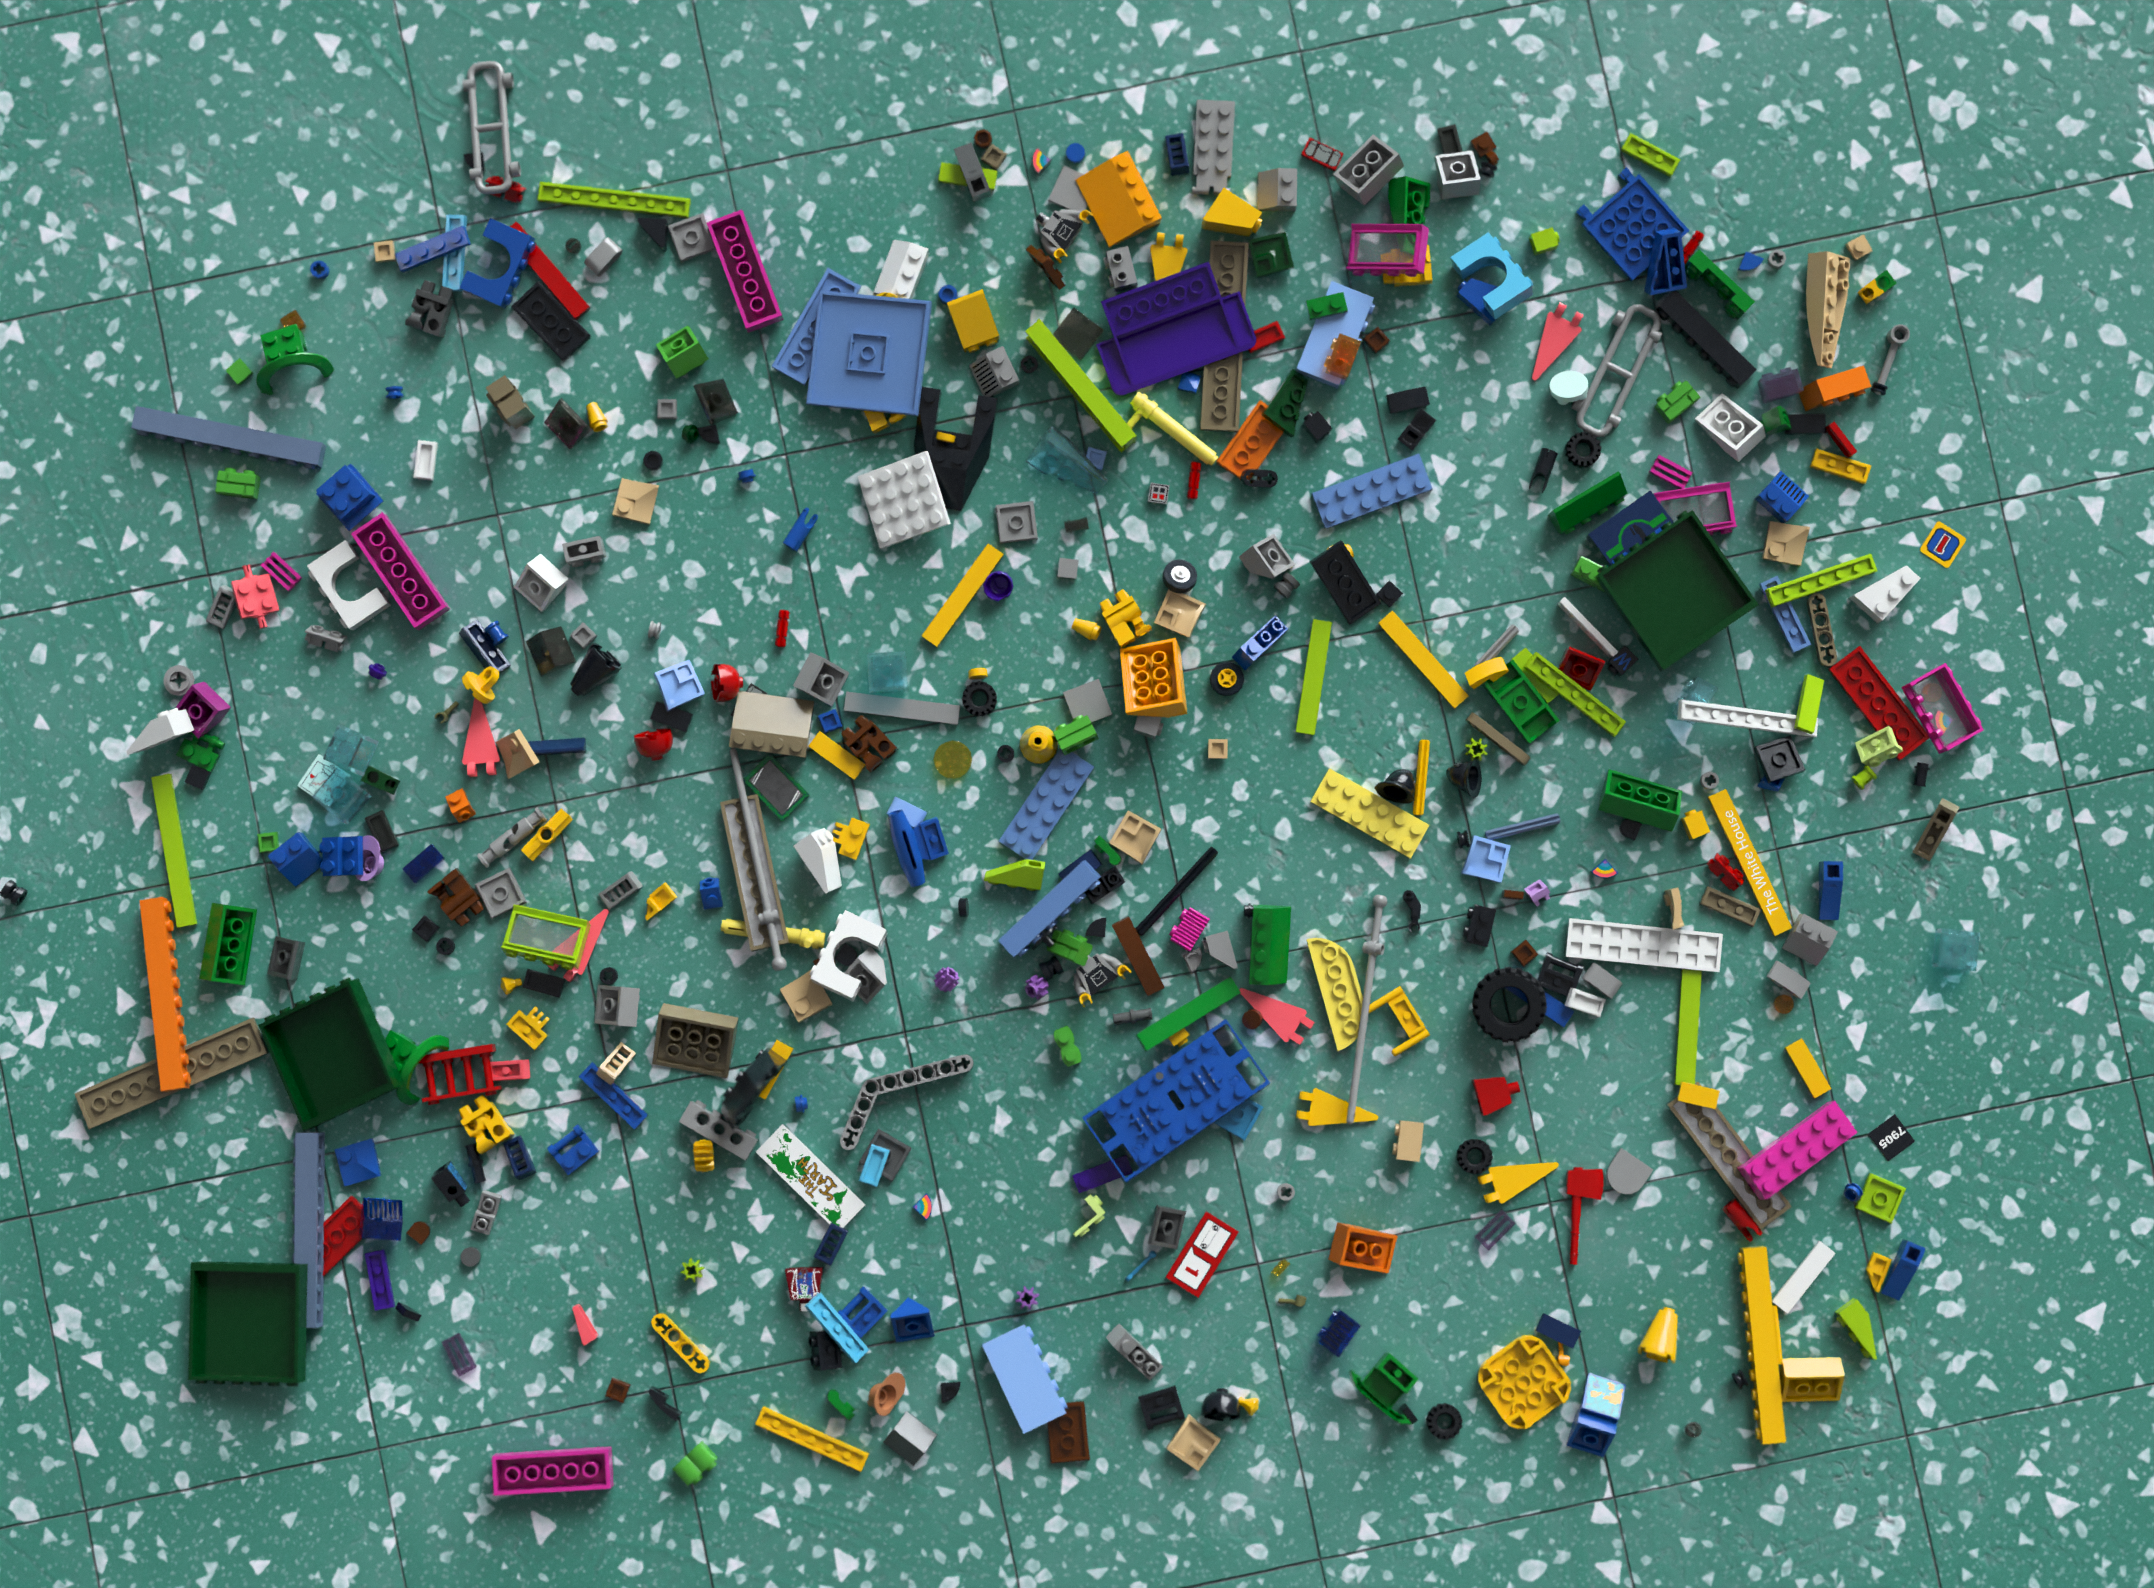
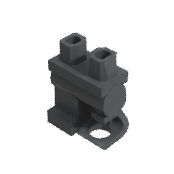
[405,280,454,337]

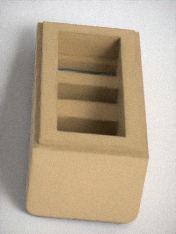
[596,1042,636,1085]

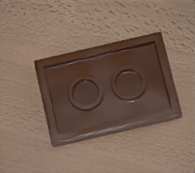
[1047,1401,1090,1464]

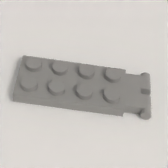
[1192,100,1235,195]

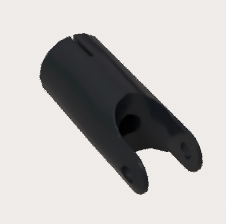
[1529,448,1558,493]

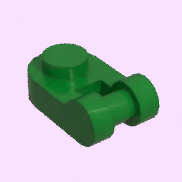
[1094,835,1122,865]
[827,1389,855,1421]

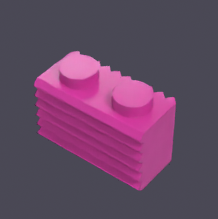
[1169,907,1210,952]

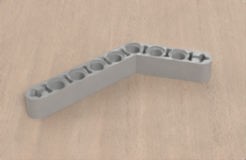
[840,1054,974,1150]

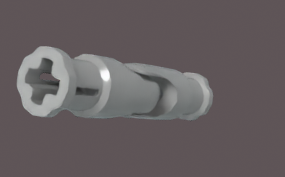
[477,807,547,868]

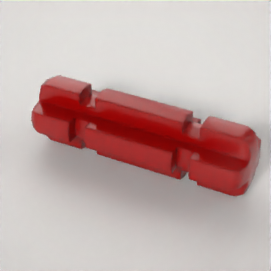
[1683,231,1704,264]
[1187,462,1201,499]
[775,610,789,647]

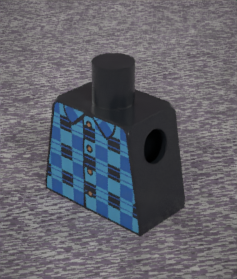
[431,1161,470,1207]

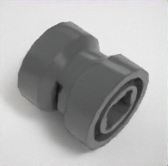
[1274,572,1300,599]

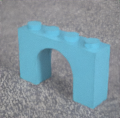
[1450,232,1533,320]

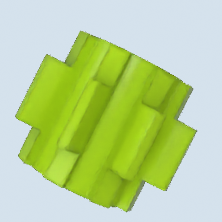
[1464,738,1488,761]
[680,1258,705,1282]

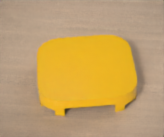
[1477,1335,1571,1429]

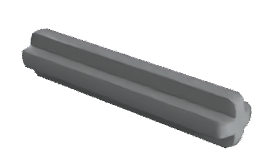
[1475,625,1519,666]

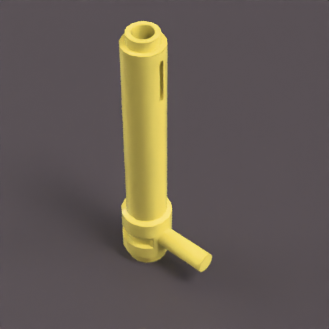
[1127,392,1218,466]
[721,919,826,949]

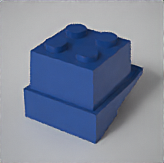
[316,463,384,531]

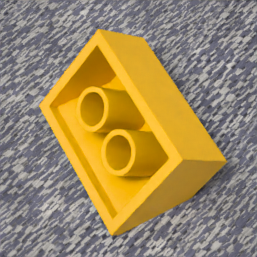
[1780,1357,1844,1402]

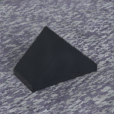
[636,218,668,252]

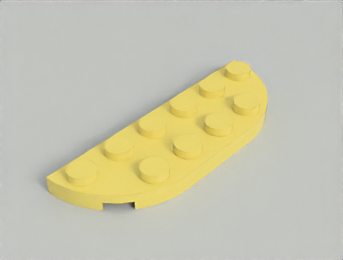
[1306,938,1363,1051]

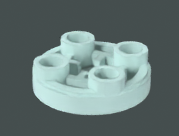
[1550,371,1588,405]

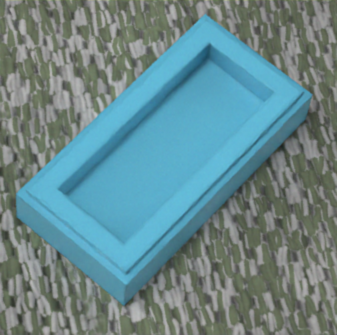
[859,1144,890,1187]

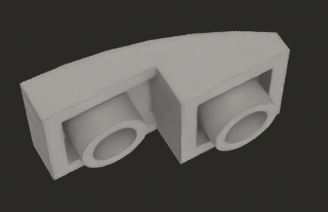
[1766,961,1811,999]
[471,1190,502,1235]

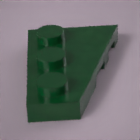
[1262,369,1308,438]

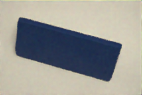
[459,620,511,674]
[528,738,586,756]

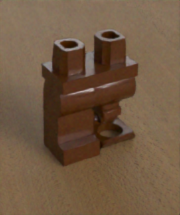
[841,715,898,773]
[427,868,484,927]

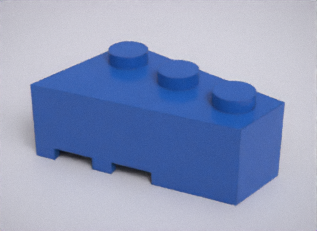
[1644,228,1687,295]

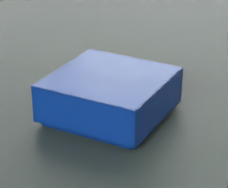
[818,709,843,734]

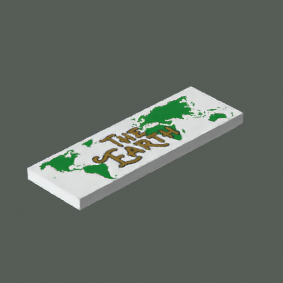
[756,1124,866,1233]

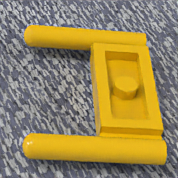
[1369,986,1430,1056]

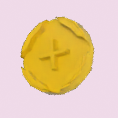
[462,666,499,704]

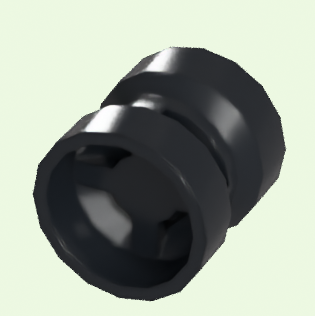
[0,880,28,906]
[1038,956,1064,981]

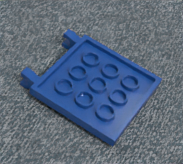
[1576,167,1689,282]

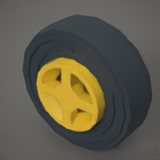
[1210,662,1244,696]

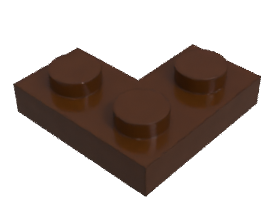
[1026,245,1065,290]

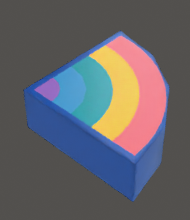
[1591,859,1618,878]
[913,1193,932,1221]

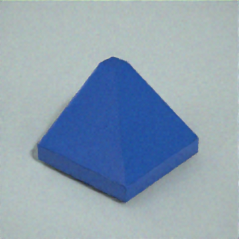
[1178,372,1201,394]
[1757,774,1785,792]

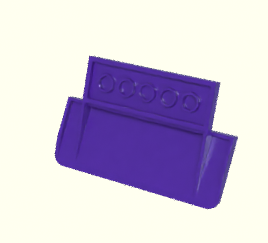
[1096,261,1256,395]

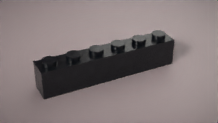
[1656,290,1757,389]

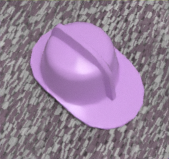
[355,835,384,881]

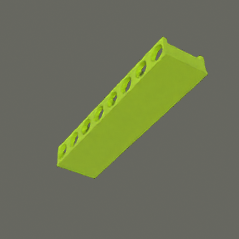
[1025,318,1137,453]

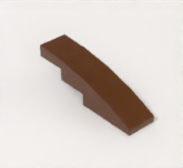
[1112,916,1165,996]

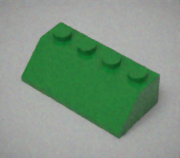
[1548,471,1628,535]
[1598,769,1682,832]
[199,903,257,985]
[1248,904,1291,985]

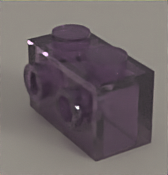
[1757,367,1804,404]

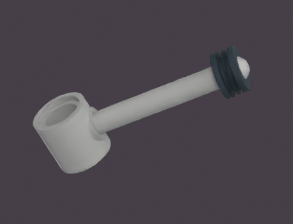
[1871,324,1910,395]

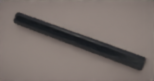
[1135,847,1218,936]

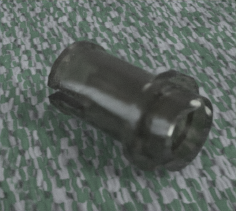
[1064,517,1089,534]

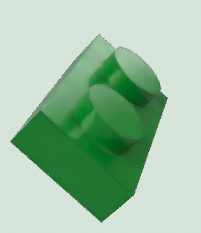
[1306,292,1348,320]

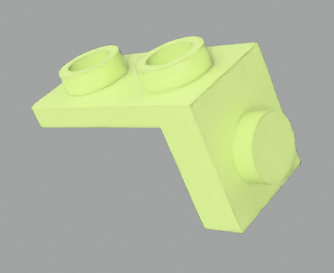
[1073,1194,1105,1237]

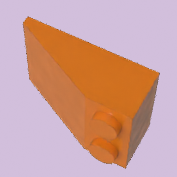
[1328,1222,1397,1273]

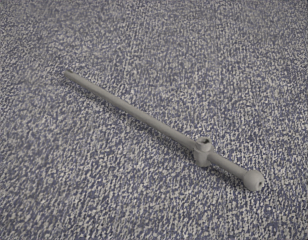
[730,748,787,971]
[1346,895,1387,1124]

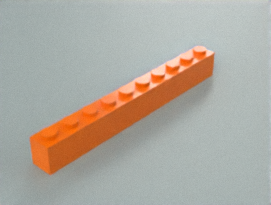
[139,897,191,1092]

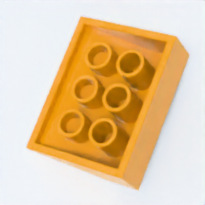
[1075,151,1162,247]
[1120,638,1187,718]

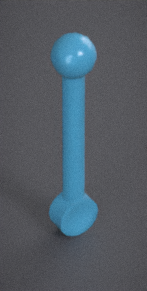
[1125,1251,1156,1282]

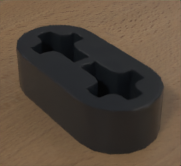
[1241,469,1278,487]

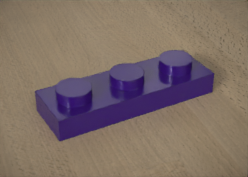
[1072,1155,1133,1194]
[364,1249,395,1311]

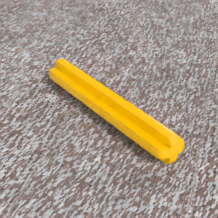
[1413,740,1430,815]

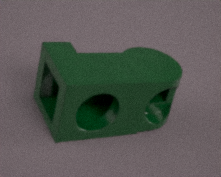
[361,765,400,795]

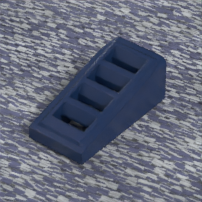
[1165,133,1190,176]
[503,1135,537,1180]
[814,1222,848,1266]

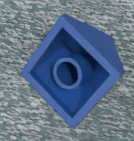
[890,1297,935,1343]

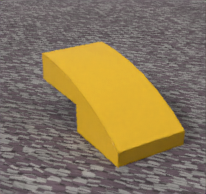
[1464,657,1509,689]

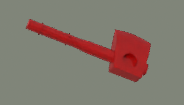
[1566,1167,1604,1265]

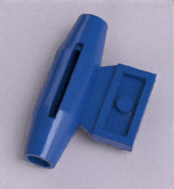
[888,810,949,887]

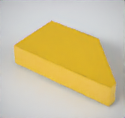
[1865,1252,1892,1293]

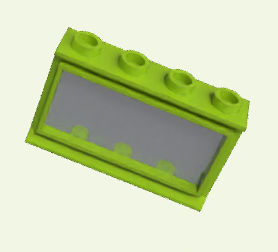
[501,904,591,970]

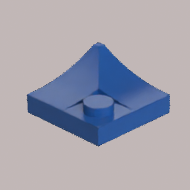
[334,1138,381,1186]

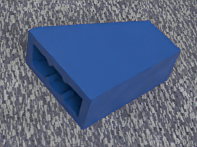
[1456,278,1498,326]

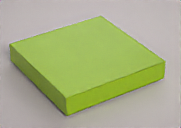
[1855,1173,1906,1224]

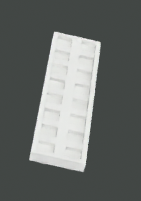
[1565,918,1723,972]

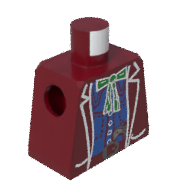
[785,1267,824,1311]

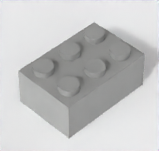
[1333,135,1404,206]

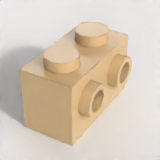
[1392,1120,1424,1162]

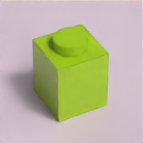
[1529,227,1560,256]

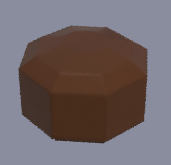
[974,129,993,149]

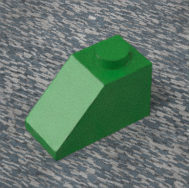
[1760,405,1791,435]

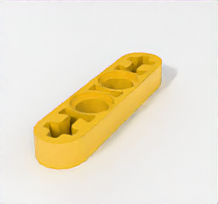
[651,1313,710,1373]

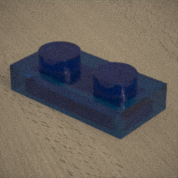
[403,844,445,883]

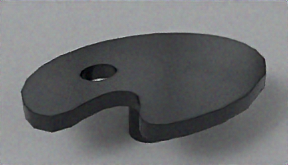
[1031,925,1057,950]

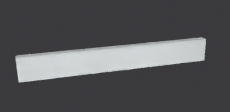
[1677,700,1818,737]

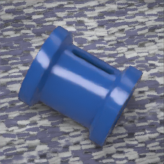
[484,621,509,646]

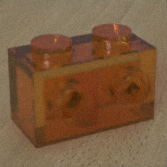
[1324,334,1361,380]

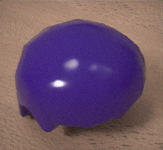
[983,571,1013,601]

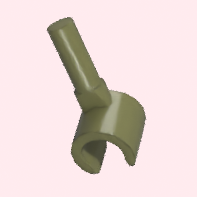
[435,701,459,724]
[1278,1294,1307,1307]

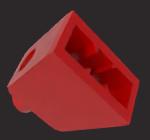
[1472,1077,1520,1116]

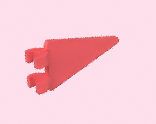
[1532,303,1583,381]
[462,698,500,777]
[548,909,609,982]
[1239,988,1315,1045]

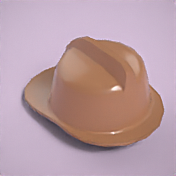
[867,1372,906,1416]

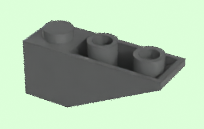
[954,143,991,202]

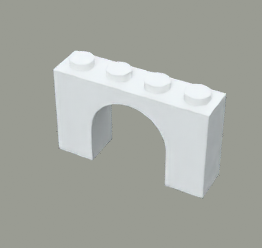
[307,540,391,631]
[810,910,888,1002]

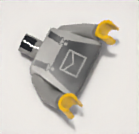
[1035,210,1093,263]
[1073,953,1131,1007]

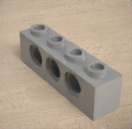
[679,1100,759,1160]

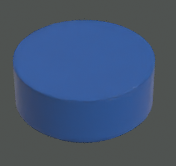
[1066,143,1085,163]
[938,285,958,305]

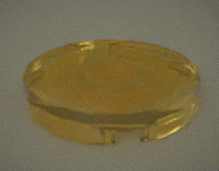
[934,740,972,779]

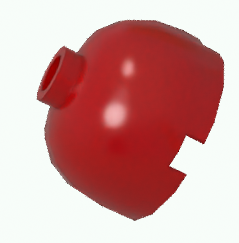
[711,664,743,702]
[634,728,673,761]

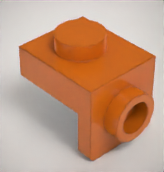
[445,788,476,823]

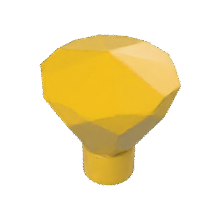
[501,977,522,995]
[1238,1397,1259,1416]

